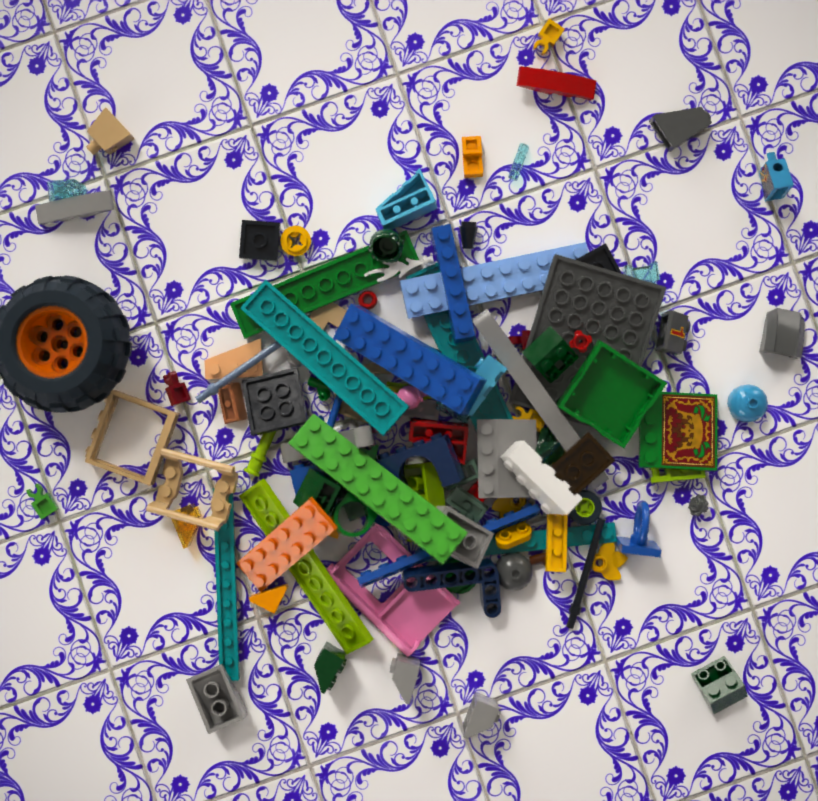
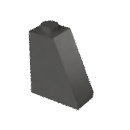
[649,107,712,152]

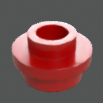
[358,291,377,310]

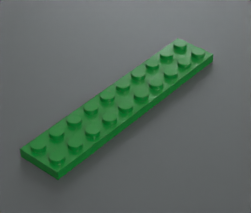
[230,230,421,339]

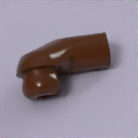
[529,553,546,566]

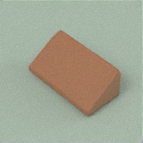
[218,382,248,424]

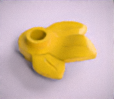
[492,497,526,523]
[591,542,628,581]

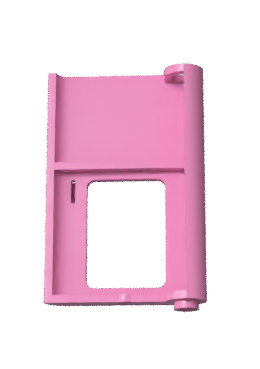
[326,523,461,657]

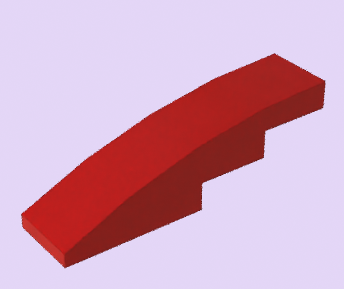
[516,66,597,101]

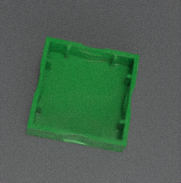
[556,340,667,448]

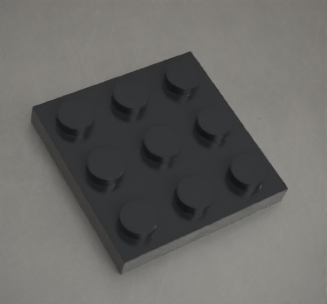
[242,367,308,436]

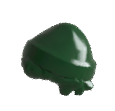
[368,229,404,263]

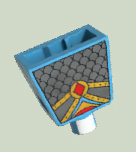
[759,152,794,202]

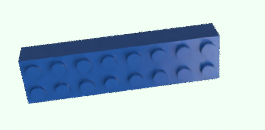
[333,304,487,415]

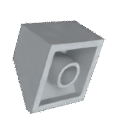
[389,653,420,705]
[462,692,501,739]

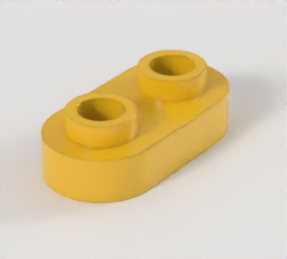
[495,523,532,549]

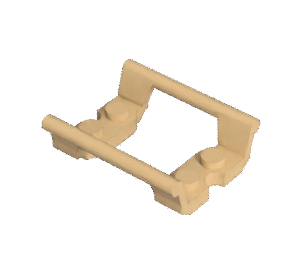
[146,448,238,531]

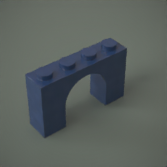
[375,433,465,487]

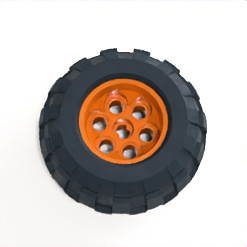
[0,275,132,413]

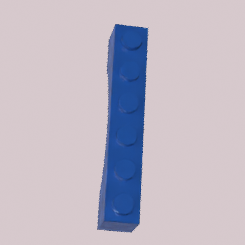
[430,224,475,344]

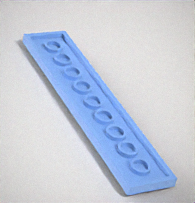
[400,242,588,319]

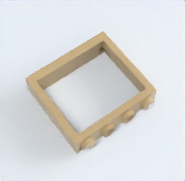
[85,390,180,486]

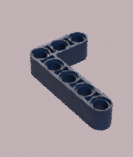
[402,559,501,618]

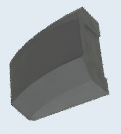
[759,308,805,359]

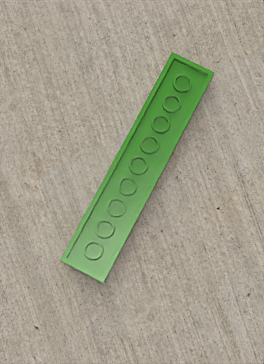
[288,413,468,565]

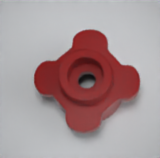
[569,330,592,353]

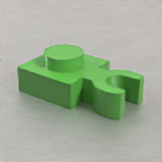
[26,483,60,520]

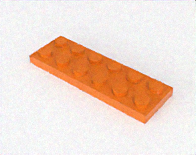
[236,497,338,592]

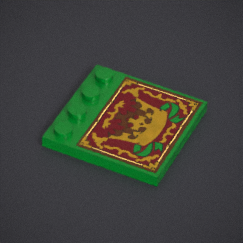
[638,392,717,471]

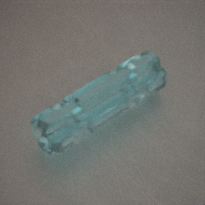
[508,143,529,181]
[435,401,470,423]

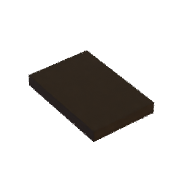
[551,431,616,495]

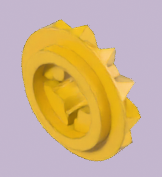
[280,226,311,256]

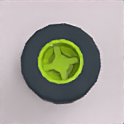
[568,490,602,525]

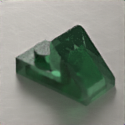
[535,427,565,466]

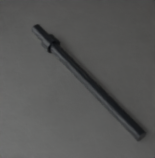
[566,517,606,629]

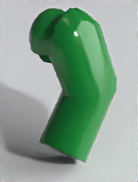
[307,376,331,401]

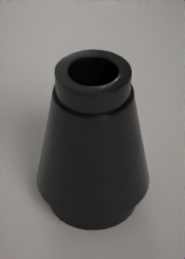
[459,222,478,249]

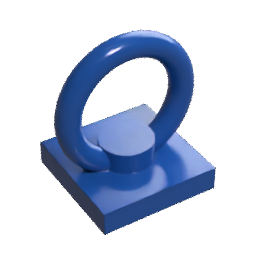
[615,501,662,558]

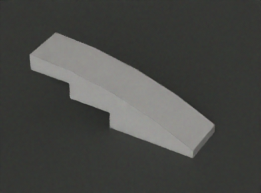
[35,190,115,225]

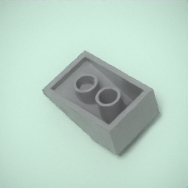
[436,506,494,569]
[186,664,248,734]

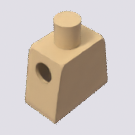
[86,107,135,155]

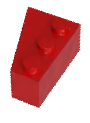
[409,418,469,465]

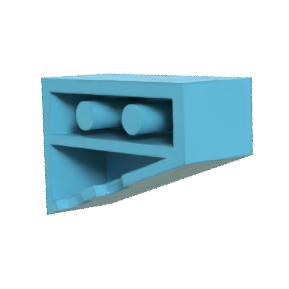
[375,168,437,230]
[467,355,508,417]

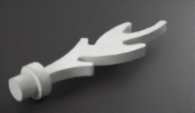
[364,255,434,282]

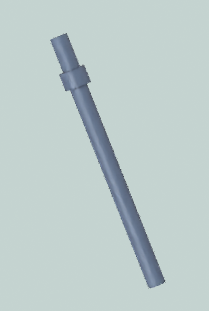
[195,341,282,403]

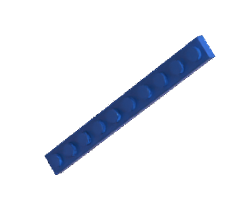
[357,503,540,588]

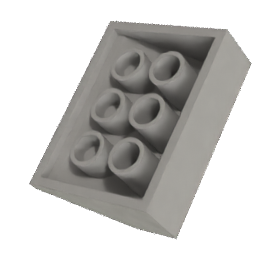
[477,419,537,498]

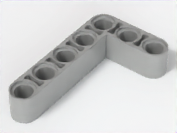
[279,425,375,463]

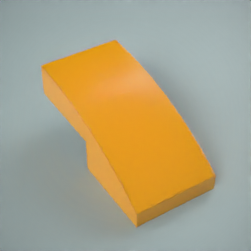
[462,136,483,178]

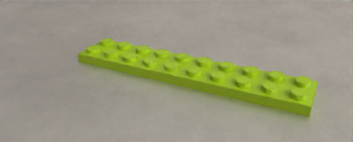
[239,478,373,654]

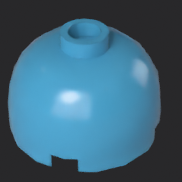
[727,384,768,422]

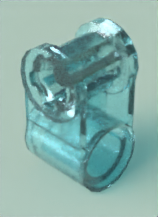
[47,179,87,202]

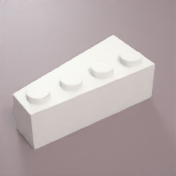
[500,440,583,515]

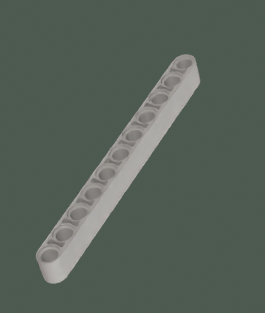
[472,309,609,490]

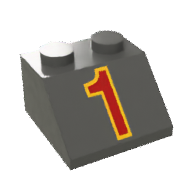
[655,310,690,355]

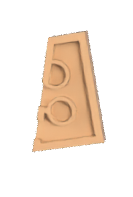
[204,338,263,380]

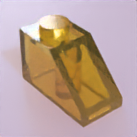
[171,503,202,549]

